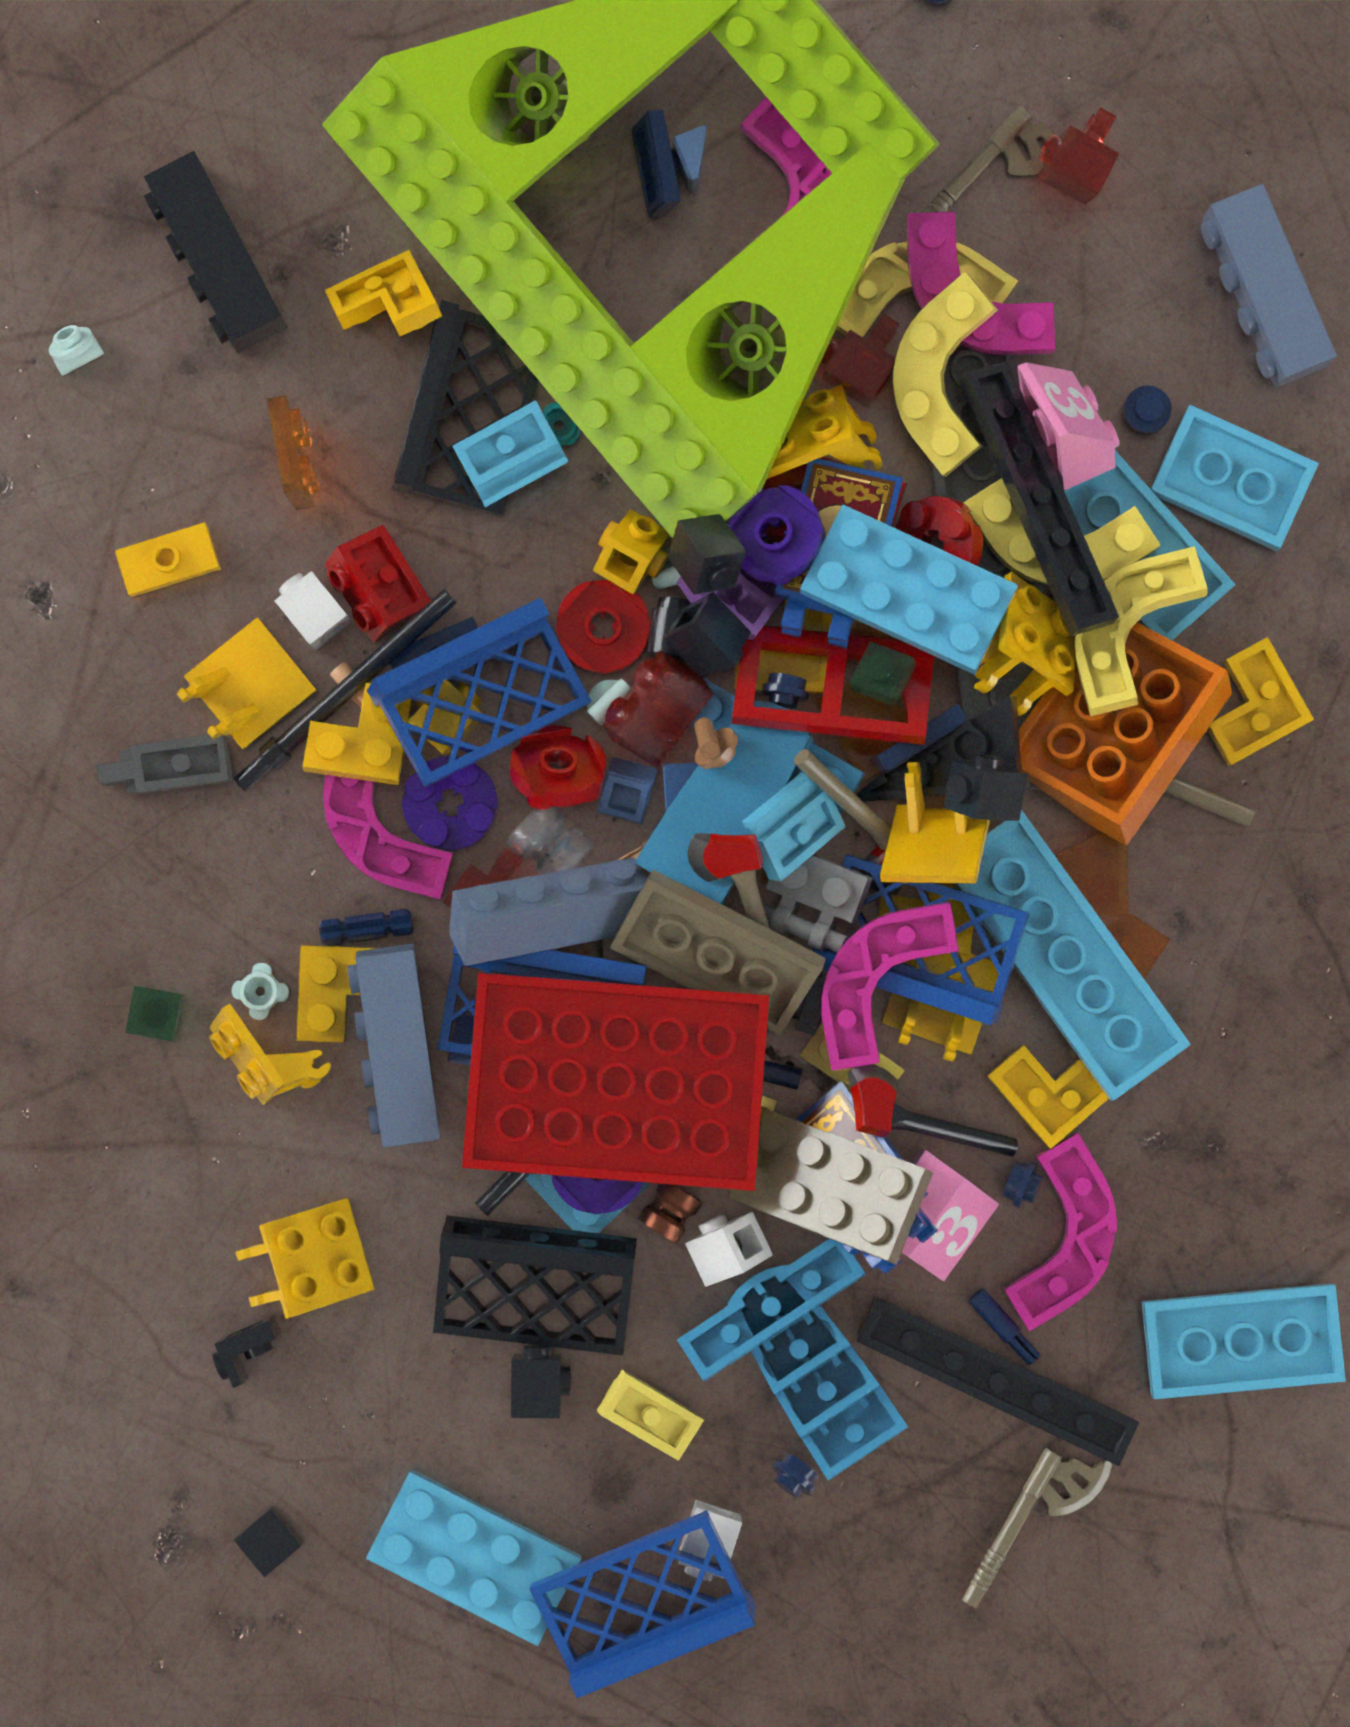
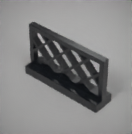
[391,300,538,517]
[433,1215,637,1355]

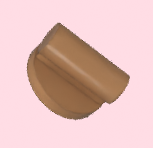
[694,718,738,769]

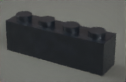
[143,151,287,353]

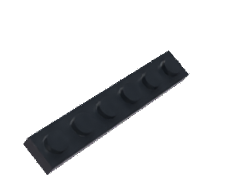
[960,362,1119,637]
[856,1296,1139,1466]

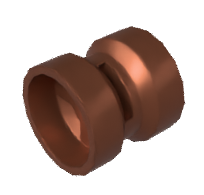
[638,1184,703,1243]

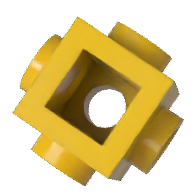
[592,509,670,595]

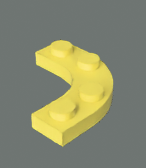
[836,241,1018,345]
[893,272,998,477]
[963,478,1161,585]
[1075,546,1208,717]

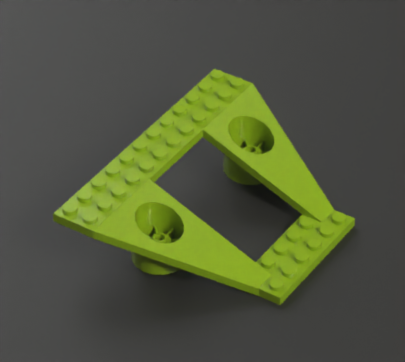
[322,0,940,538]

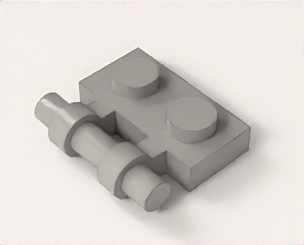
[762,854,873,953]

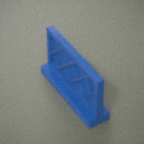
[367,597,592,787]
[812,854,1030,1025]
[437,945,648,1056]
[530,1510,756,1698]

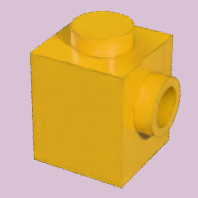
[407,680,483,757]

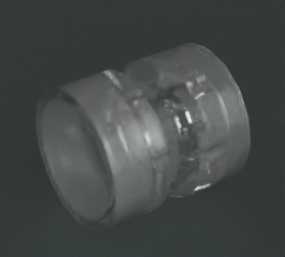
[505,807,596,875]

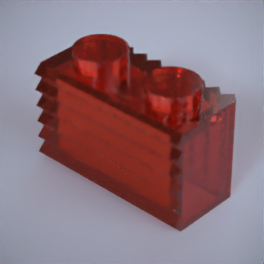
[603,650,713,767]

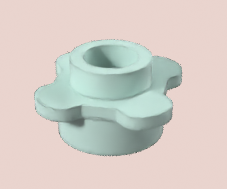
[232,963,289,1020]

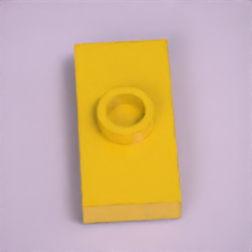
[115,522,221,598]

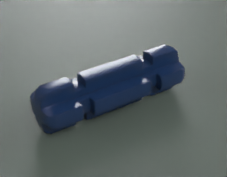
[319,909,413,946]

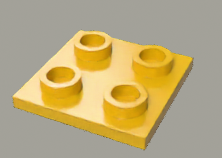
[767,384,882,479]
[974,571,1076,716]
[177,617,317,750]
[880,762,990,884]
[881,953,999,1062]
[209,1003,331,1105]
[235,1198,375,1319]

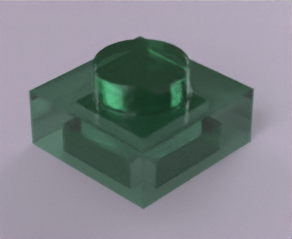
[849,641,916,706]
[125,986,184,1041]

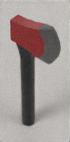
[848,1064,1018,1157]

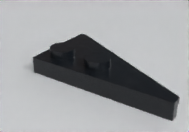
[857,696,1022,802]

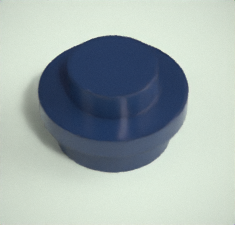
[1123,386,1172,433]
[761,673,809,709]
[1003,1161,1043,1209]
[772,1454,818,1498]

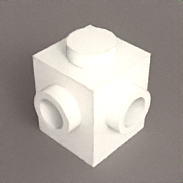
[685,1211,773,1287]

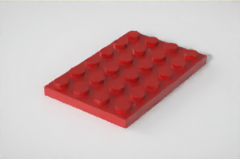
[462,973,770,1191]

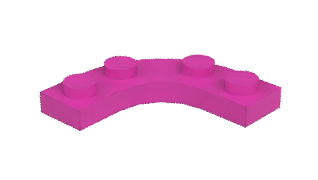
[740,97,832,217]
[906,212,1055,355]
[323,775,454,900]
[821,901,959,1071]
[1003,1132,1117,1331]

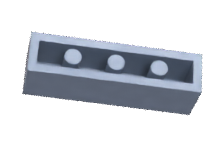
[1201,183,1337,388]
[449,857,647,966]
[348,943,440,1148]

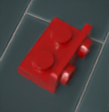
[325,525,431,643]

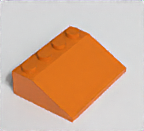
[1019,622,1232,846]

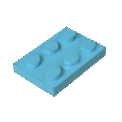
[1150,405,1319,552]

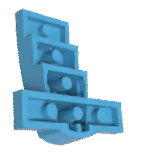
[634,678,865,905]
[677,1239,909,1481]

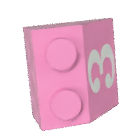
[1018,362,1119,490]
[902,1148,999,1282]

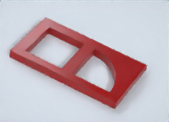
[732,625,934,745]

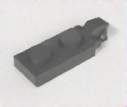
[96,735,233,794]

